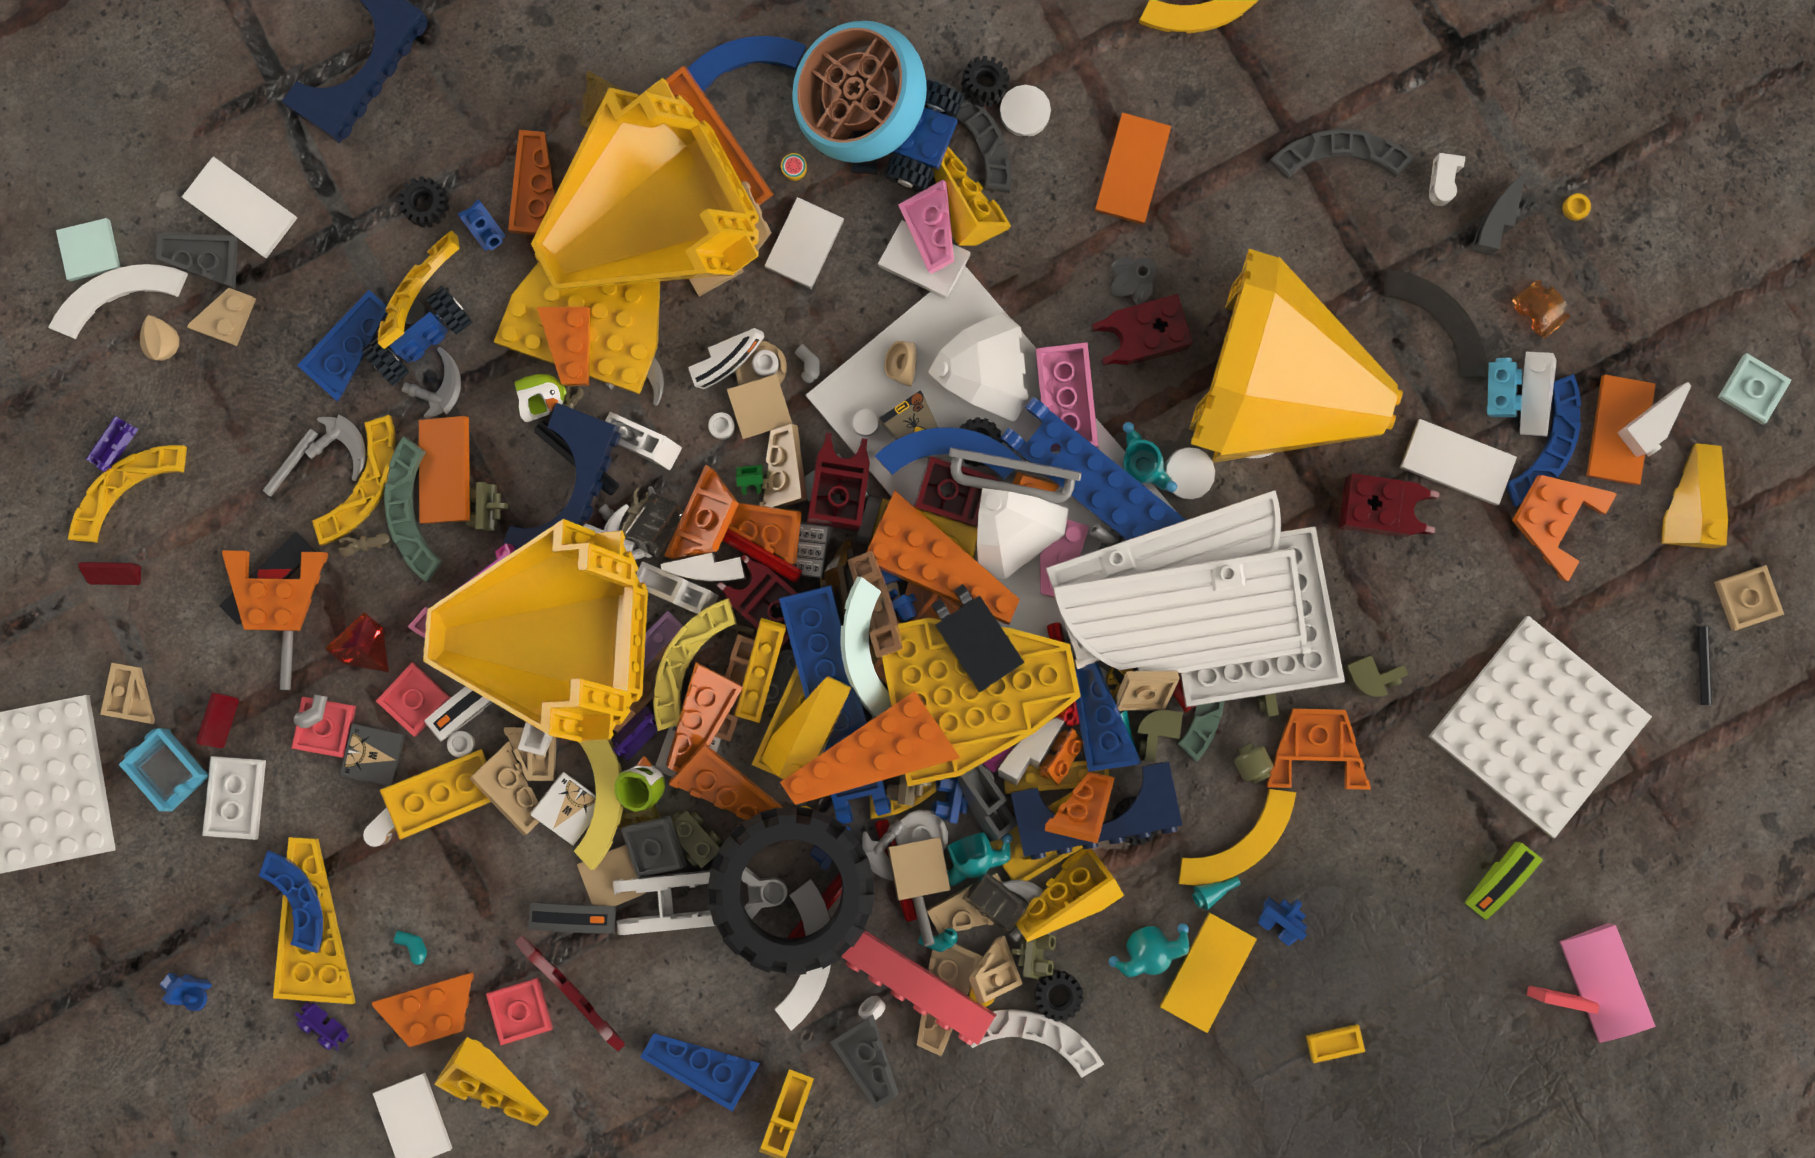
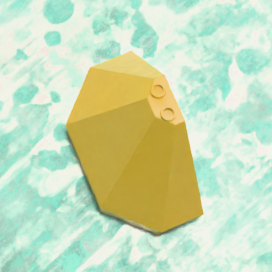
[531,78,759,289]
[1189,249,1403,463]
[423,519,648,742]

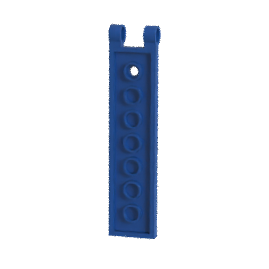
[1000,397,1186,540]
[779,585,891,824]

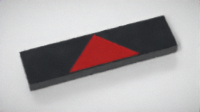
[219,532,316,625]

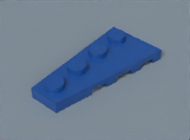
[297,290,387,402]
[1075,663,1141,772]
[640,1033,760,1112]

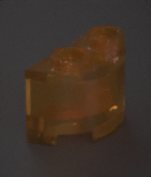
[1512,280,1570,339]

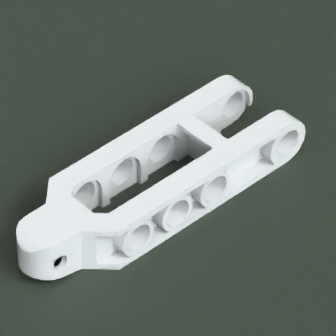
[613,867,788,935]

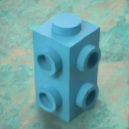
[1487,358,1523,417]

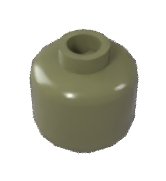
[1234,743,1274,784]

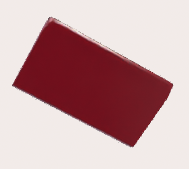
[78,562,142,585]
[196,692,239,748]

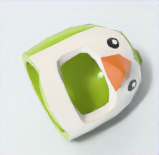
[515,374,567,422]
[615,756,666,812]

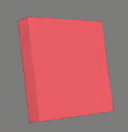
[376,662,452,737]
[291,697,356,758]
[486,977,553,1046]
[1527,985,1599,1014]

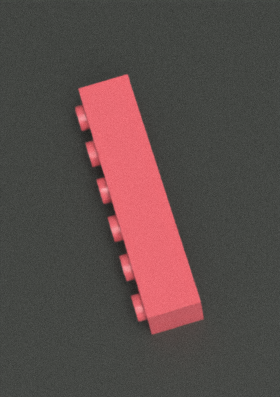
[842,930,997,1045]

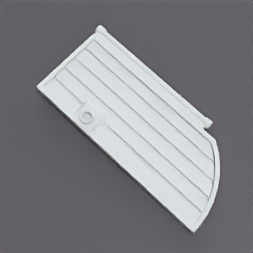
[1046,490,1281,669]
[1053,548,1311,673]

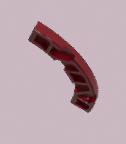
[515,935,625,1052]

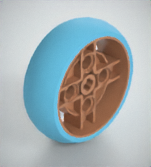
[792,21,927,163]

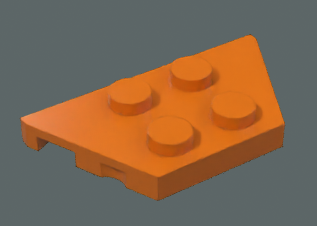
[664,465,739,560]
[372,972,474,1047]

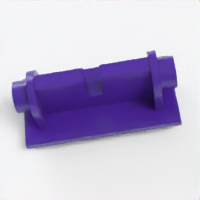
[86,416,138,472]
[611,706,658,762]
[295,1002,350,1051]

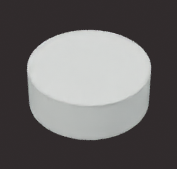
[752,350,779,377]
[852,409,879,436]
[708,412,735,440]
[447,731,475,757]
[858,996,886,1020]

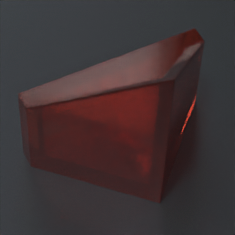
[326,612,389,673]

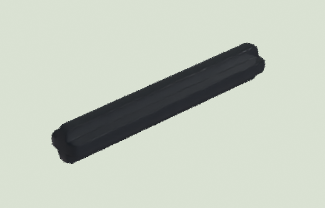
[534,421,619,495]

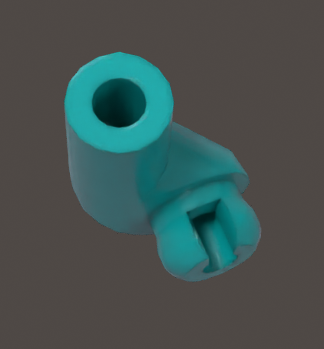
[918,928,958,952]
[394,930,427,965]

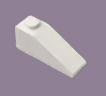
[1520,352,1557,436]
[1617,382,1691,457]
[605,412,682,470]

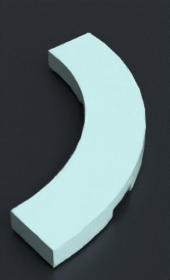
[841,576,891,717]

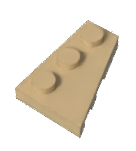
[759,424,807,508]
[469,741,540,836]
[926,871,1019,934]

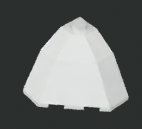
[928,312,1028,421]
[977,488,1068,580]

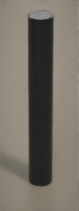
[1697,626,1712,705]

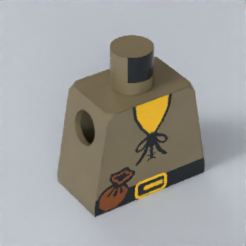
[879,390,938,458]

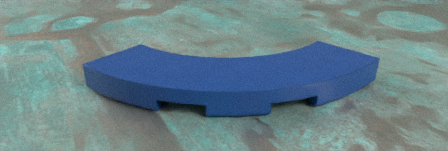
[259,850,323,953]

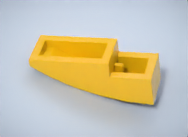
[759,1069,814,1158]

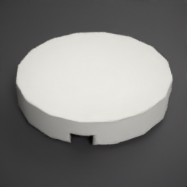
[1000,85,1051,137]
[1164,447,1215,499]
[896,810,948,851]

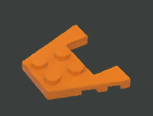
[1512,475,1617,581]
[222,550,328,631]
[1266,709,1371,790]

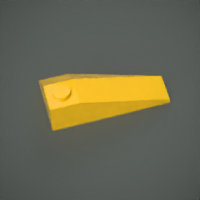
[932,147,1011,246]
[1662,443,1728,549]
[761,676,852,780]
[1014,848,1124,942]
[434,1037,549,1126]

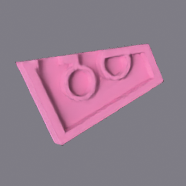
[898,180,954,274]
[1040,519,1089,598]

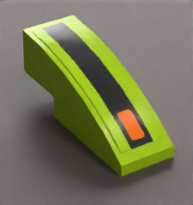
[1464,842,1543,920]

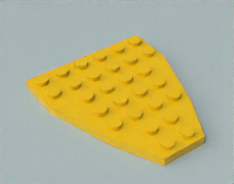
[494,262,660,395]
[882,618,1081,787]

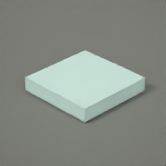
[56,218,121,282]
[1718,353,1791,425]

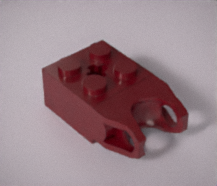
[1091,294,1193,366]
[807,433,870,531]
[914,456,999,527]
[1339,473,1440,537]
[716,554,797,650]

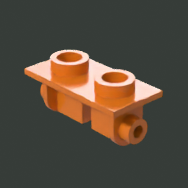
[1039,728,1083,786]

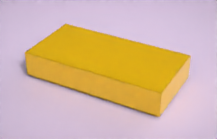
[1306,1024,1365,1063]

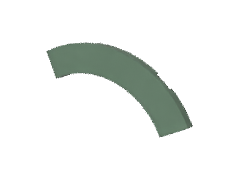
[384,436,443,582]
[1176,701,1224,762]

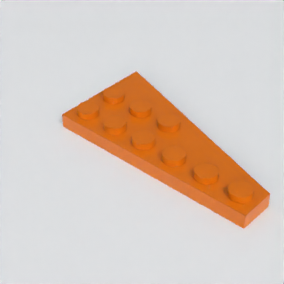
[666,66,774,206]
[866,490,1020,625]
[780,691,960,805]

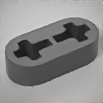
[856,495,882,546]

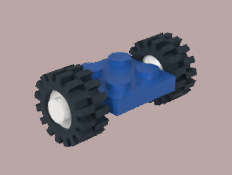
[884,80,964,192]
[362,286,473,386]

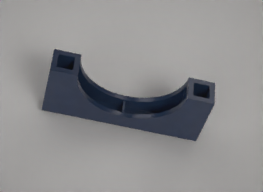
[282,0,428,144]
[502,403,621,550]
[1011,761,1183,860]

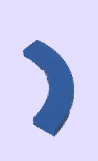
[688,36,806,92]
[1506,374,1581,507]
[874,427,1023,480]

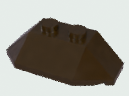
[821,540,872,645]

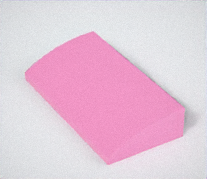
[1036,342,1099,452]
[1559,923,1656,1043]

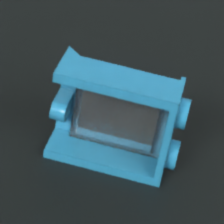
[119,728,209,811]

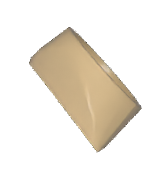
[140,315,179,361]
[884,341,917,387]

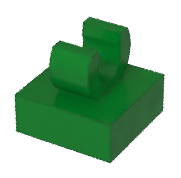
[736,465,764,495]

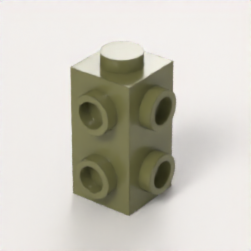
[671,810,723,868]

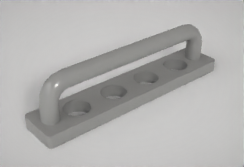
[949,447,1082,503]

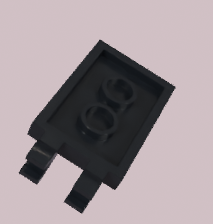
[931,584,1025,693]

